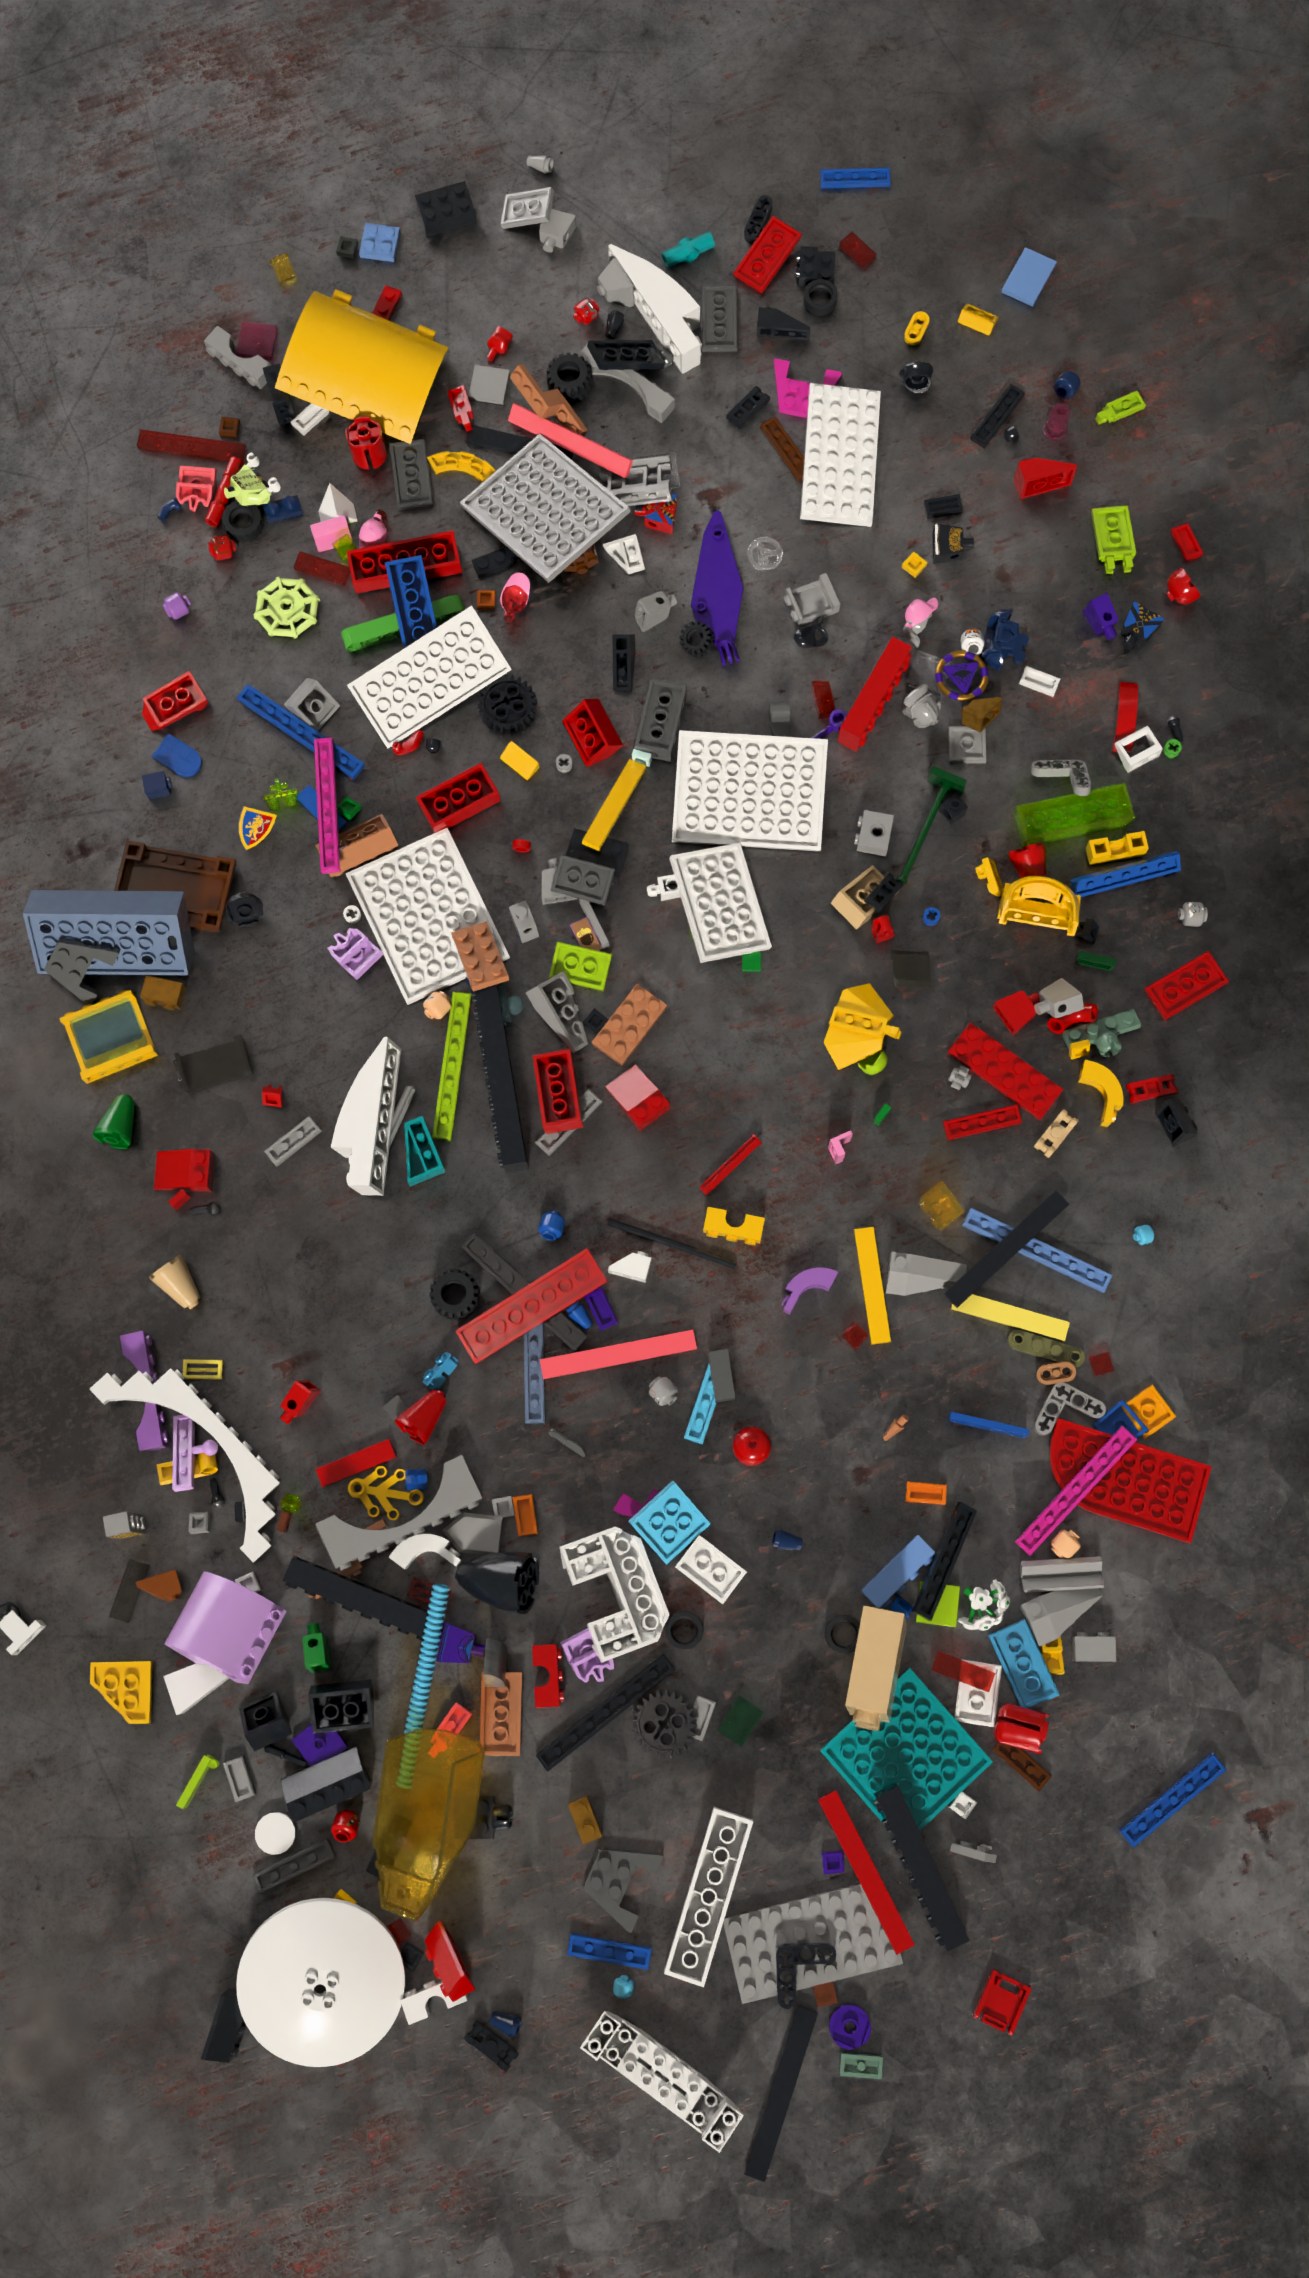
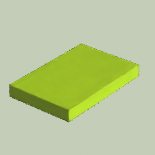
[549,942,612,991]

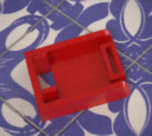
[973,1969,1032,2036]

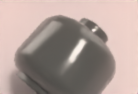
[659,348,674,367]

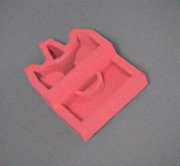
[176,466,217,512]

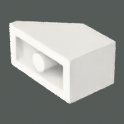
[608,1251,652,1283]

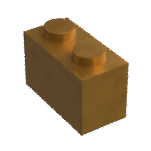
[140,975,186,1010]
[568,1795,603,1844]

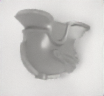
[903,684,941,728]

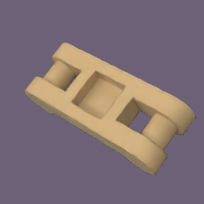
[1034,1109,1079,1158]

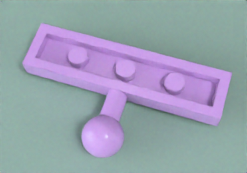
[172,1415,218,1492]

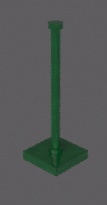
[896,766,967,885]

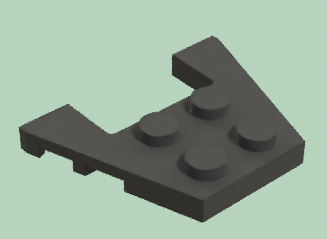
[44,938,121,1005]
[583,1849,664,1933]

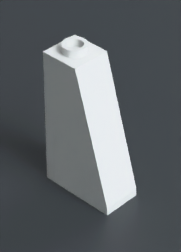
[163,1663,229,1715]

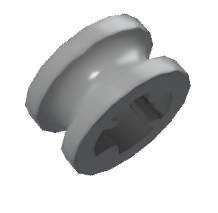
[556,754,573,773]

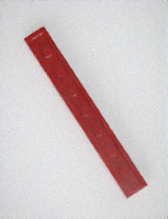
[818,1790,915,1955]

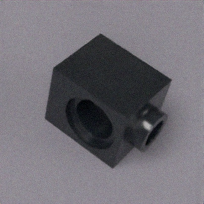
[939,793,968,825]

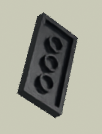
[587,340,665,370]

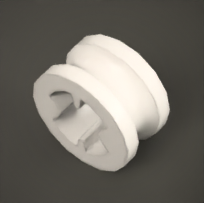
[343,905,361,923]

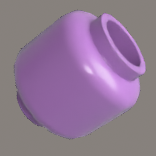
[163,592,191,620]

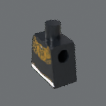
[932,524,974,564]

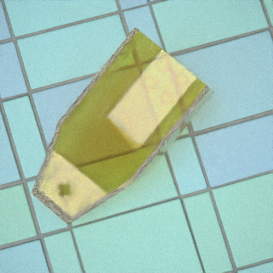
[372,1728,485,1921]

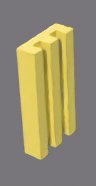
[183,1359,224,1380]

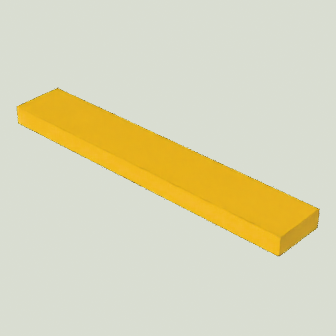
[582,759,646,851]
[854,1227,891,1345]

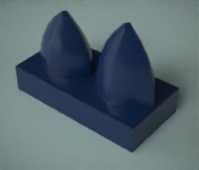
[263,495,303,523]

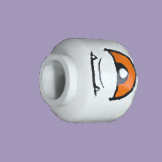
[960,629,985,655]

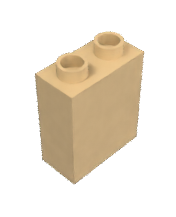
[845,1606,907,1731]

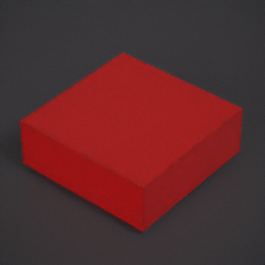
[168,1189,191,1210]

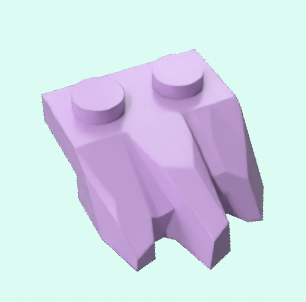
[328,928,383,980]
[560,1628,614,1683]

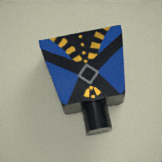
[1120,601,1164,649]

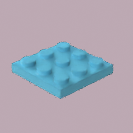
[628,1481,710,1565]

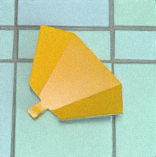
[824,983,902,1070]

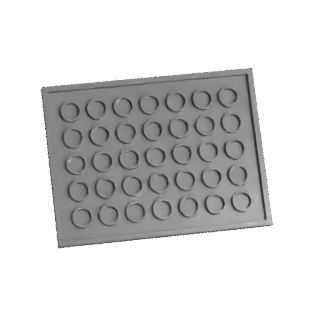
[460,434,631,583]

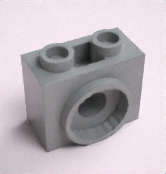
[854,810,894,856]

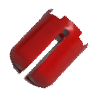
[345,417,387,470]
[994,1703,1050,1754]

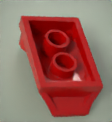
[142,670,209,731]

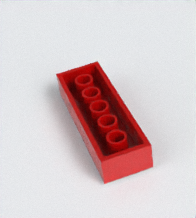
[346,530,462,594]
[838,636,913,752]

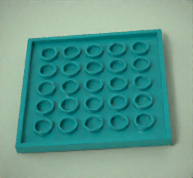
[820,1668,993,1832]

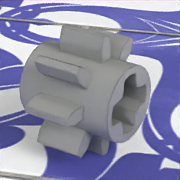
[948,1065,972,1090]

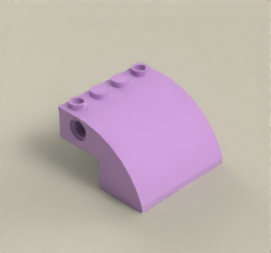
[164,1572,286,1684]

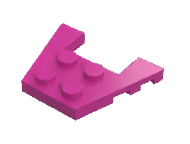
[774,358,842,418]

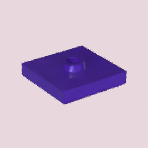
[292,1724,349,1766]

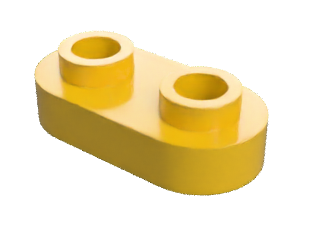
[904,311,929,346]

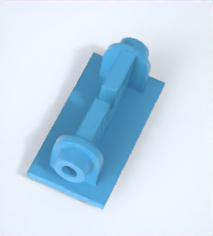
[422,1351,458,1390]

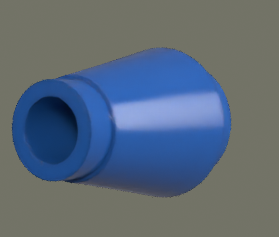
[566,1301,594,1331]

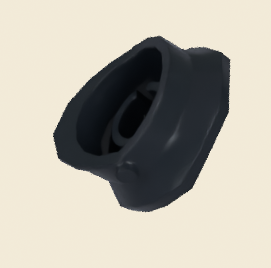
[899,362,933,393]

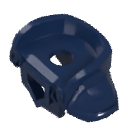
[981,609,1029,672]

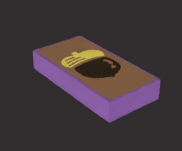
[570,917,603,952]

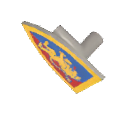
[238,806,277,850]

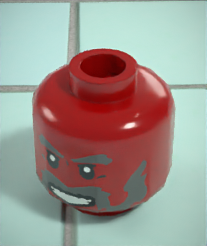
[573,298,600,325]

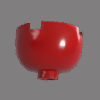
[1166,567,1201,605]
[732,1426,771,1466]

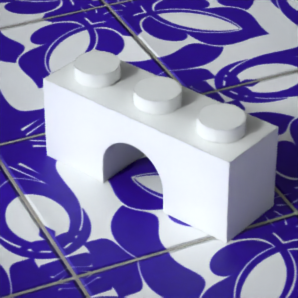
[400,1980,469,2025]

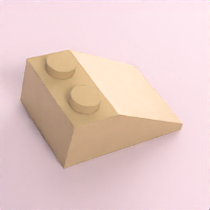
[831,865,899,930]

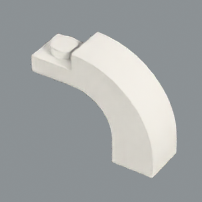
[389,1534,462,1570]

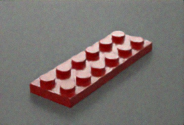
[948,1022,1063,1120]

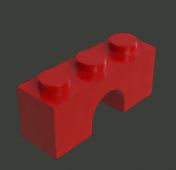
[532,1644,564,1708]

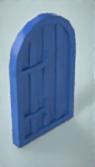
[151,733,202,777]

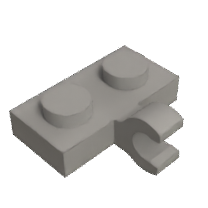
[950,1841,997,1863]

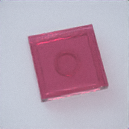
[236,322,278,360]

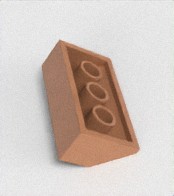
[315,814,398,877]

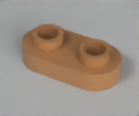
[1037,1361,1076,1385]

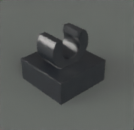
[1075,918,1099,944]

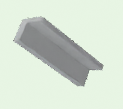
[1020,1556,1104,1593]

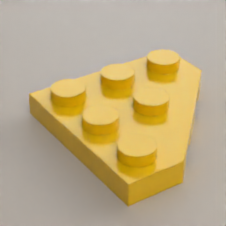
[90,1661,153,1724]

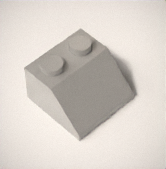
[284,678,340,731]

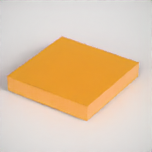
[1121,1384,1176,1439]

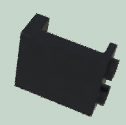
[263,363,295,424]

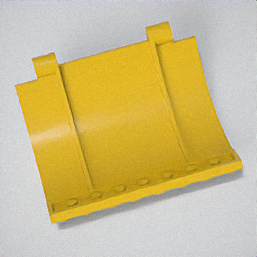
[275,289,449,444]

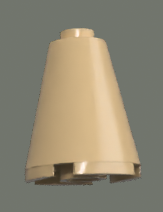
[149,1254,201,1310]

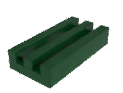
[1075,951,1117,972]

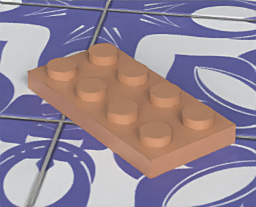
[451,921,509,991]
[592,984,667,1065]
[479,1672,523,1756]

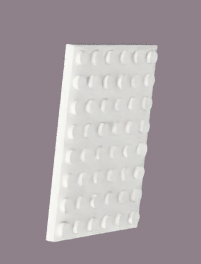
[672,730,828,851]
[346,828,510,1005]

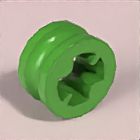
[1163,739,1182,758]

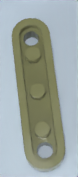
[1007,1330,1085,1367]

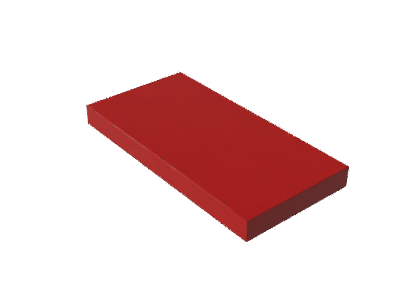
[733,216,802,294]
[1144,950,1229,1020]

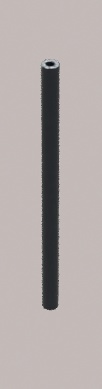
[607,1218,737,1269]

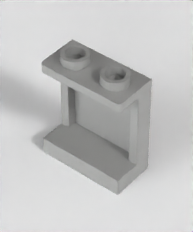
[783,573,840,627]

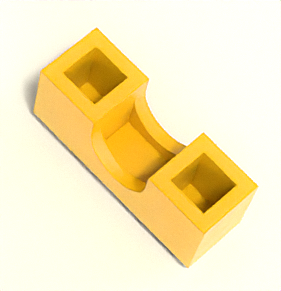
[1085,831,1149,865]
[703,1207,765,1245]

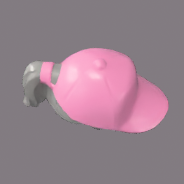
[903,598,939,648]

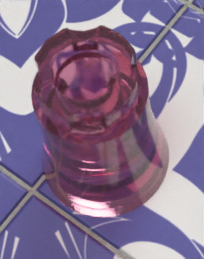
[1043,403,1070,441]

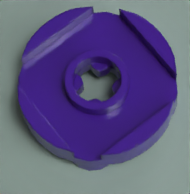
[829,2004,871,2050]

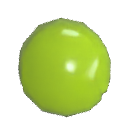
[858,1050,888,1075]

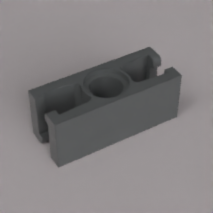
[708,1349,735,1403]

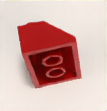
[562,699,623,767]
[424,1921,475,2002]

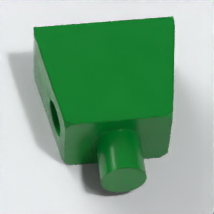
[302,1623,332,1674]

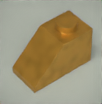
[961,697,1002,733]

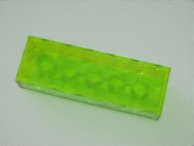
[1013,783,1135,848]

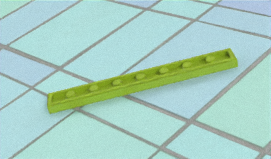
[432,992,472,1141]

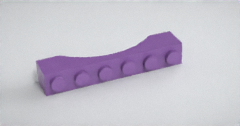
[120,1331,169,1452]

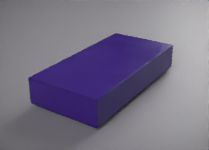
[585,1287,618,1331]

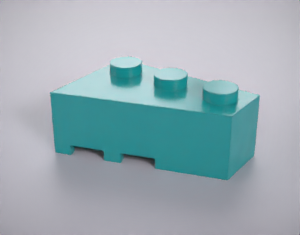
[404,1116,446,1187]

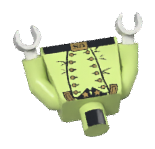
[224,452,281,506]

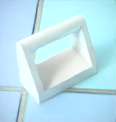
[1115,726,1163,773]

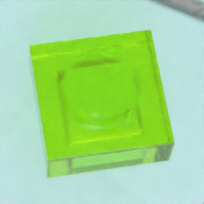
[332,534,357,560]

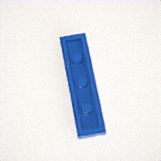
[820,167,891,189]
[948,1412,1029,1438]
[567,1933,652,1970]

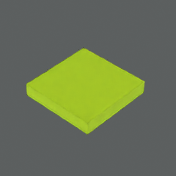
[915,1581,960,1627]

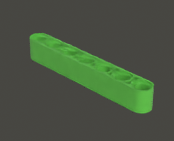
[341,595,465,652]

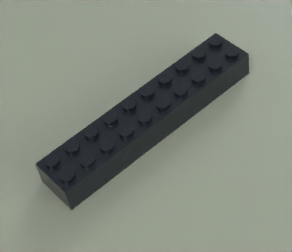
[470,984,528,1173]

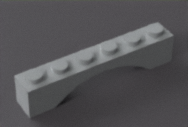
[578,343,675,423]

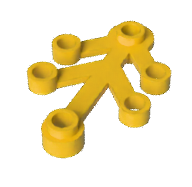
[348,1466,424,1521]

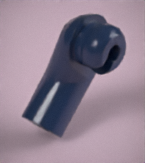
[158,498,182,521]

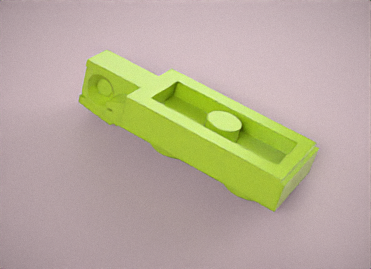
[1095,391,1146,425]

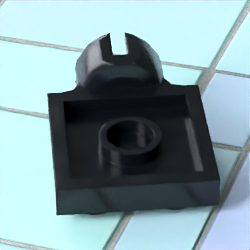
[453,1795,513,1839]

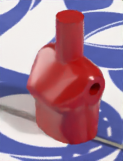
[487,326,513,361]

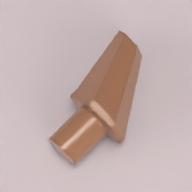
[883,1414,909,1441]

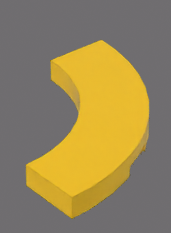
[427,451,496,483]

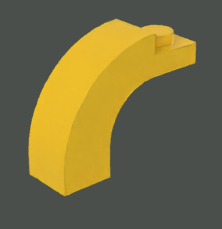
[1078,1060,1123,1127]

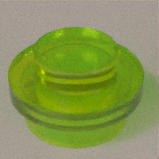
[280,1494,301,1513]

